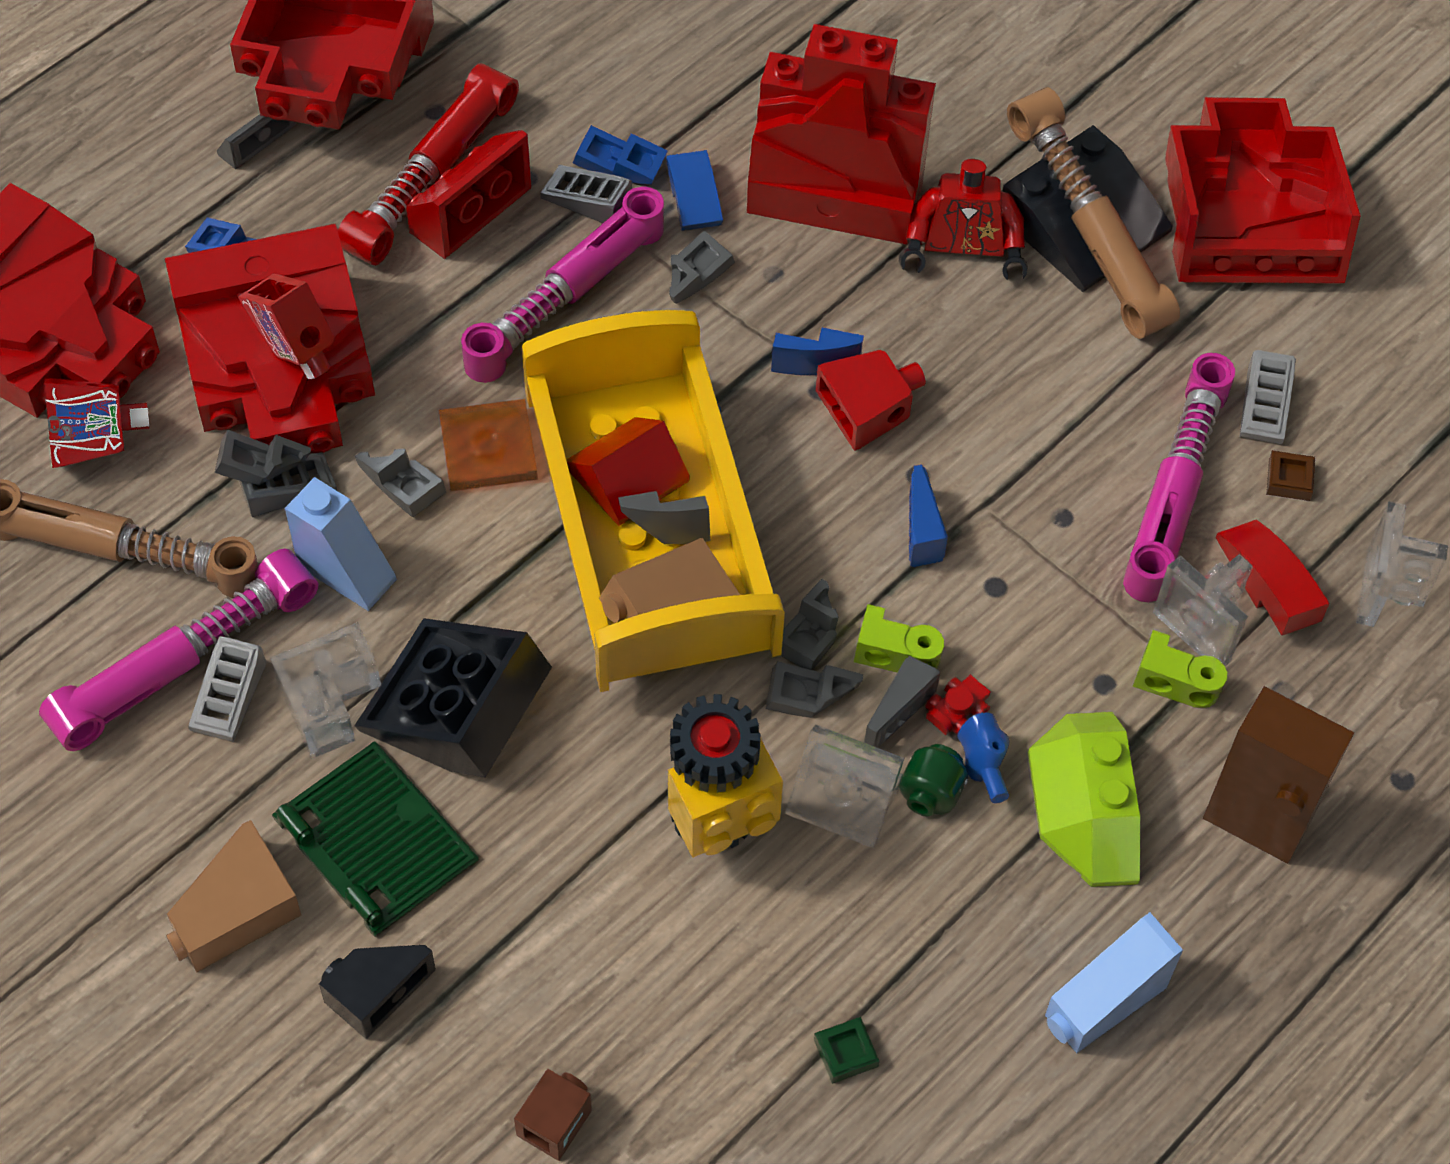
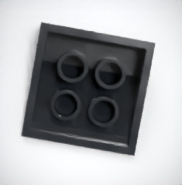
[1002,125,1173,292]
[354,618,552,778]

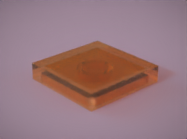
[439,399,538,491]

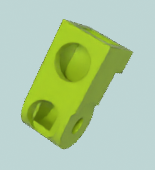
[854,604,944,673]
[1132,630,1227,708]

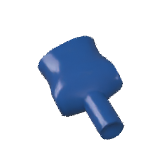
[957,713,1010,803]

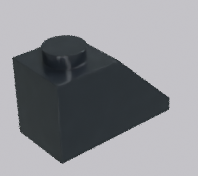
[319,945,436,1040]

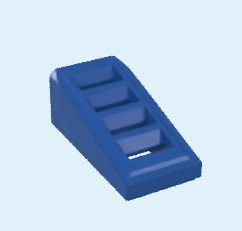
[909,464,948,567]

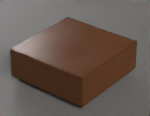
[1266,450,1315,501]

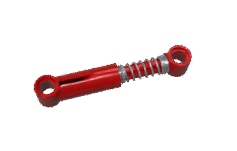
[338,63,519,266]

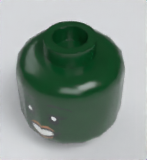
[899,744,968,817]

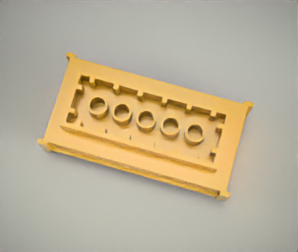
[522,310,785,692]

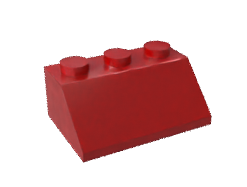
[406,130,531,259]

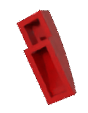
[1216,520,1330,636]

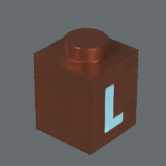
[514,1068,592,1161]

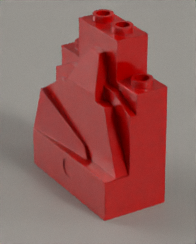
[230,0,434,130]
[747,24,936,245]
[1165,97,1361,283]
[0,183,160,418]
[165,223,375,453]

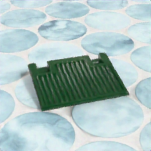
[272,741,479,937]

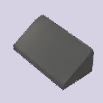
[217,114,296,169]

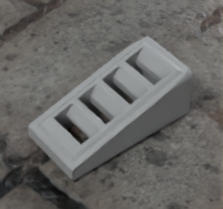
[1239,350,1296,444]
[188,636,266,742]

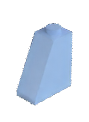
[285,477,397,611]
[1045,912,1183,1053]

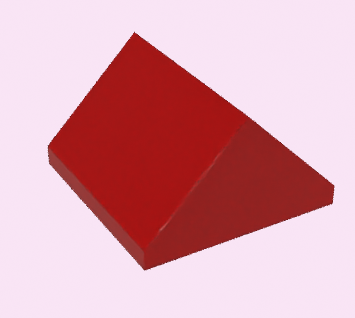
[566,417,690,526]

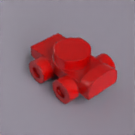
[925,674,991,735]

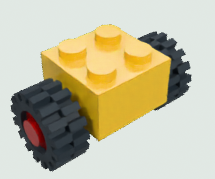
[668,694,783,858]

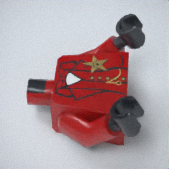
[899,159,1028,280]

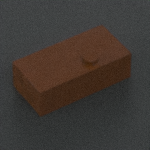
[1202,686,1355,864]

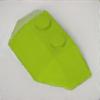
[1028,712,1140,887]

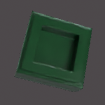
[814,1017,880,1084]

